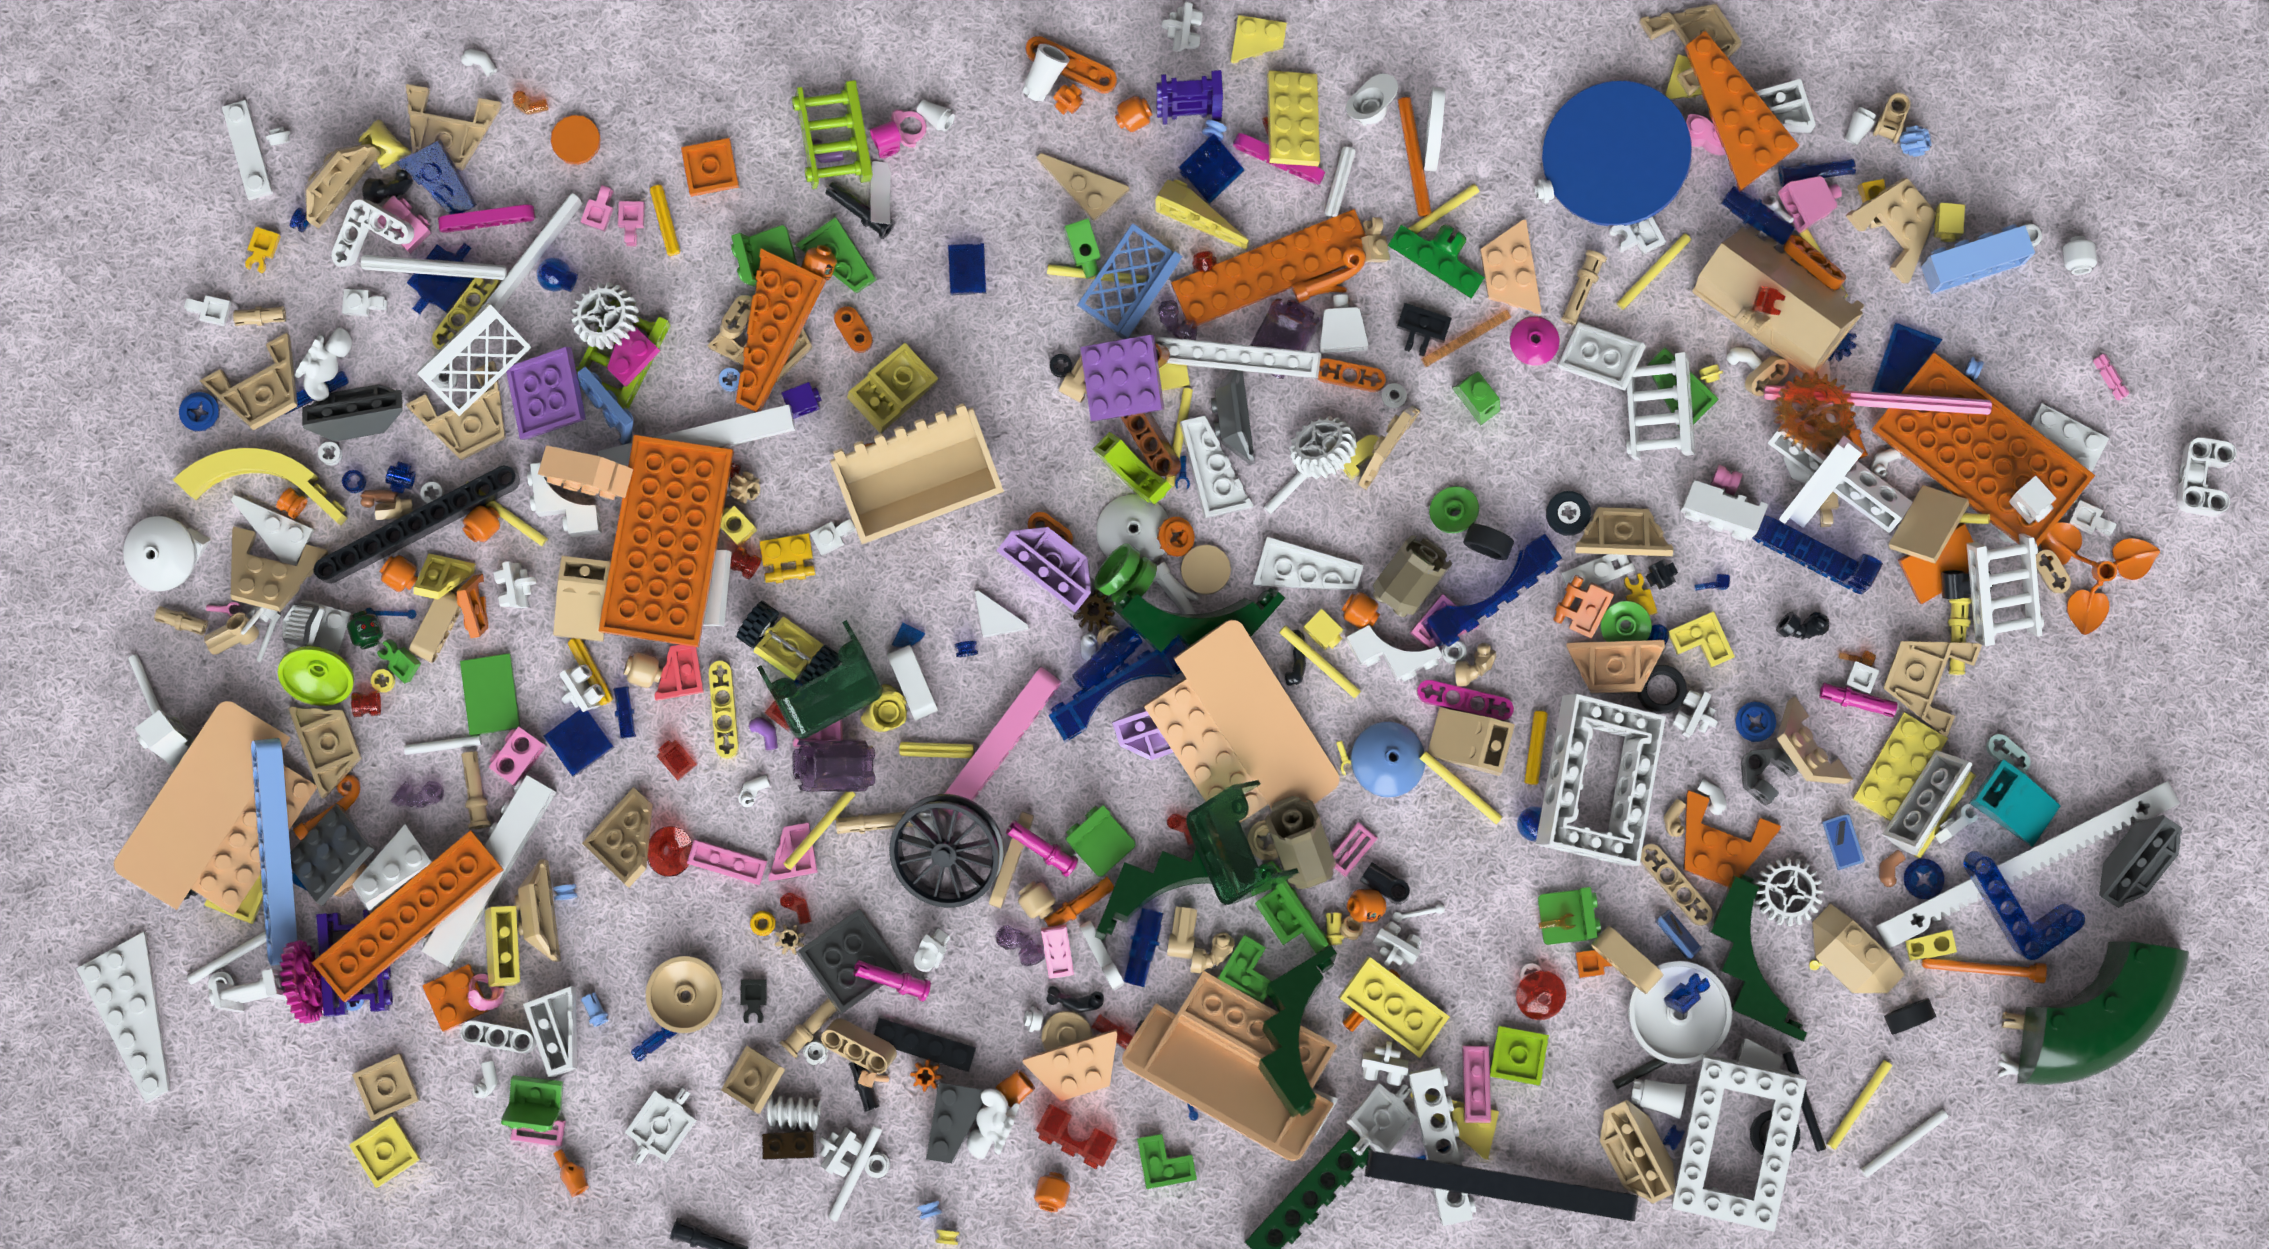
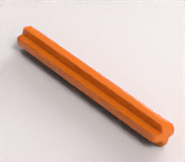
[1398,97,1431,217]

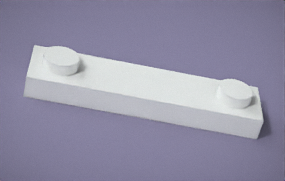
[222,100,273,201]

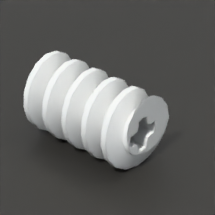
[767,1094,821,1132]

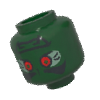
[347,610,383,650]

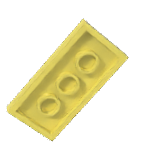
[1267,70,1320,166]
[1853,712,1948,822]
[1338,956,1450,1058]

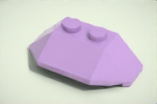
[996,527,1091,613]
[1112,707,1174,760]

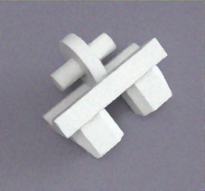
[1161,2,1203,52]
[494,561,537,608]
[559,664,605,712]
[1672,690,1718,738]
[1372,922,1422,967]
[914,929,950,972]
[1362,1041,1409,1086]
[818,1127,864,1176]

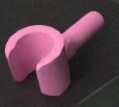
[206,602,241,617]

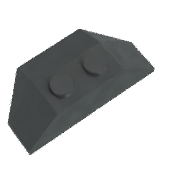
[1211,370,1255,465]
[302,384,403,442]
[2099,815,2182,908]

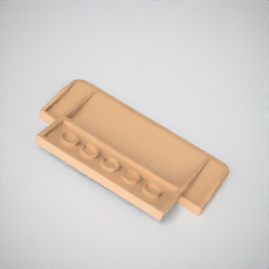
[1143,620,1339,832]
[114,701,317,915]
[1122,971,1337,1161]

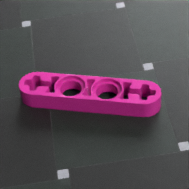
[1233,133,1325,185]
[438,205,535,233]
[1417,680,1514,721]

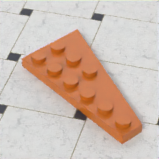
[1685,31,1799,192]
[736,249,826,412]

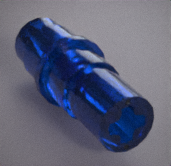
[1721,185,1795,245]
[1072,626,1143,691]
[1123,908,1163,987]

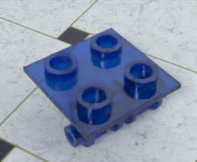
[1178,133,1245,204]

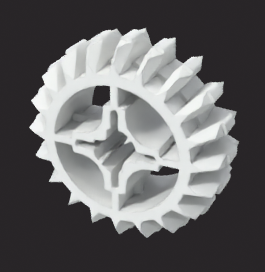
[572,282,639,350]
[1289,416,1357,479]
[1755,857,1824,927]

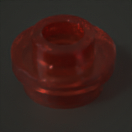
[1192,251,1217,272]

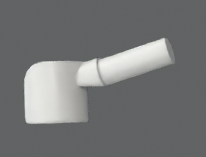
[1763,196,1794,223]

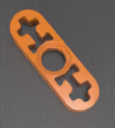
[1783,235,1846,290]
[1316,358,1386,392]

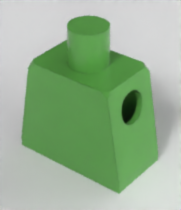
[1064,218,1101,279]
[1452,371,1501,426]

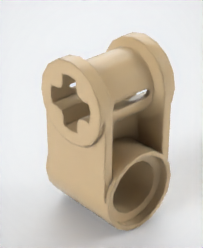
[1873,93,1910,144]

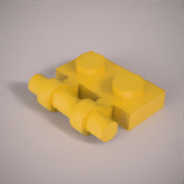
[759,533,816,584]

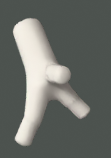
[1998,1052,2019,1077]

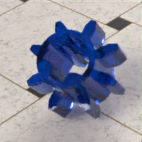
[385,461,416,494]

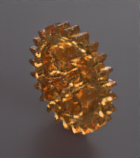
[1773,372,1856,453]

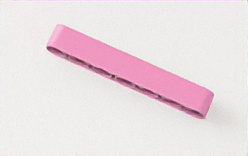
[941,667,1062,820]

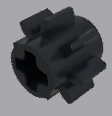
[1645,559,1678,590]

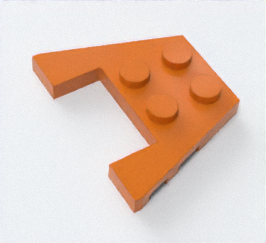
[1684,790,1781,887]

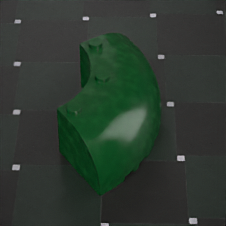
[2017,941,2189,1085]

